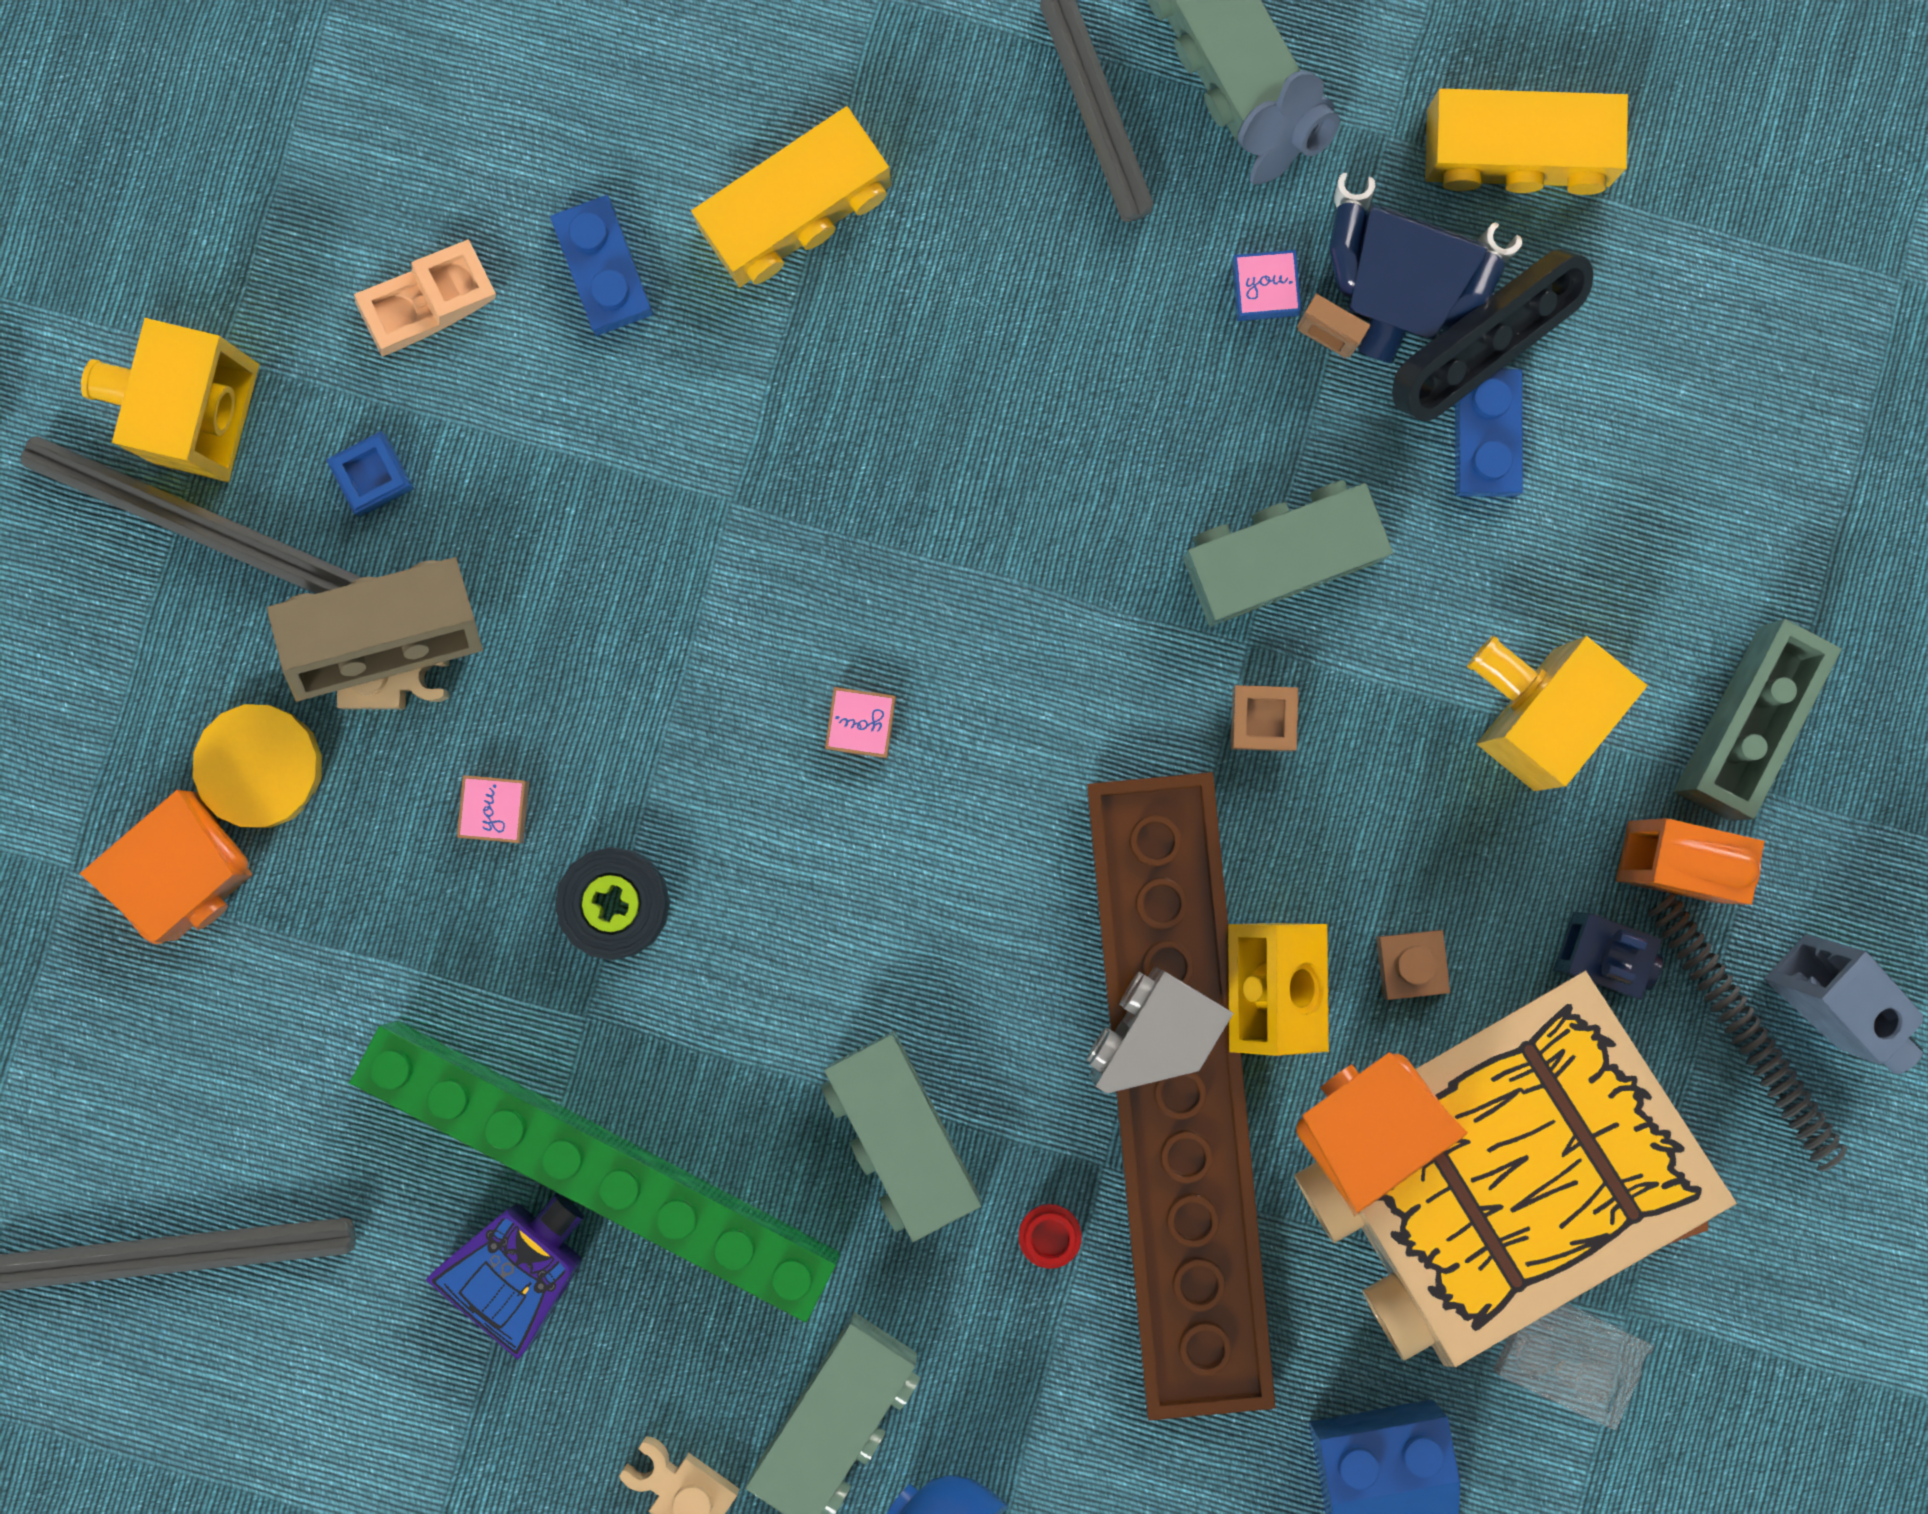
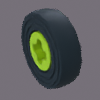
[555,847,670,960]

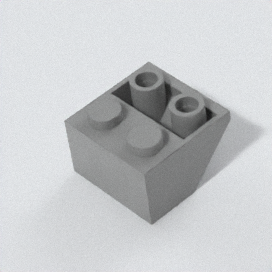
[1086,966,1234,1093]

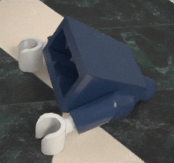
[1329,173,1522,363]

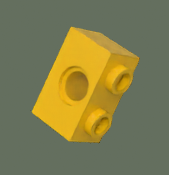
[1228,923,1329,1056]

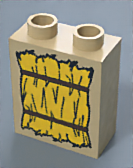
[1294,971,1737,1368]

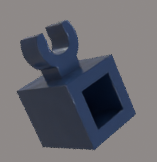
[1553,912,1663,1000]

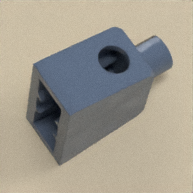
[1764,934,1923,1074]

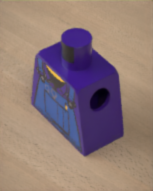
[426,1193,584,1360]

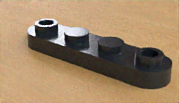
[1392,249,1593,421]

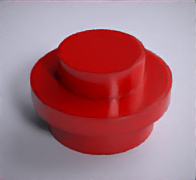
[1018,1204,1082,1269]

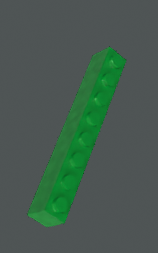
[349,1021,841,1323]

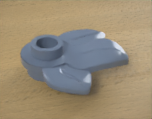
[1238,71,1340,185]

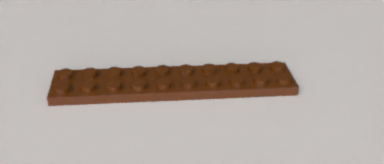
[1086,772,1276,1421]

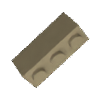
[266,557,483,702]

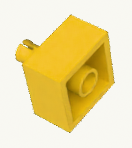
[81,318,260,483]
[1467,635,1648,791]

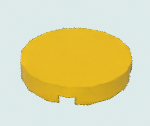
[193,704,322,828]

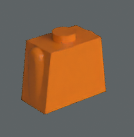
[79,790,252,944]
[1616,818,1765,905]
[1296,1052,1468,1217]

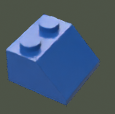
[1309,1399,1460,1514]

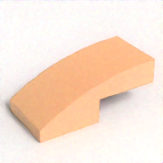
[354,239,496,357]

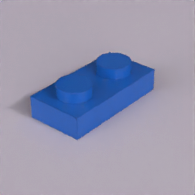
[550,194,654,336]
[1455,369,1523,497]

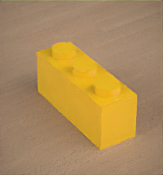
[1425,89,1628,195]
[691,106,892,288]

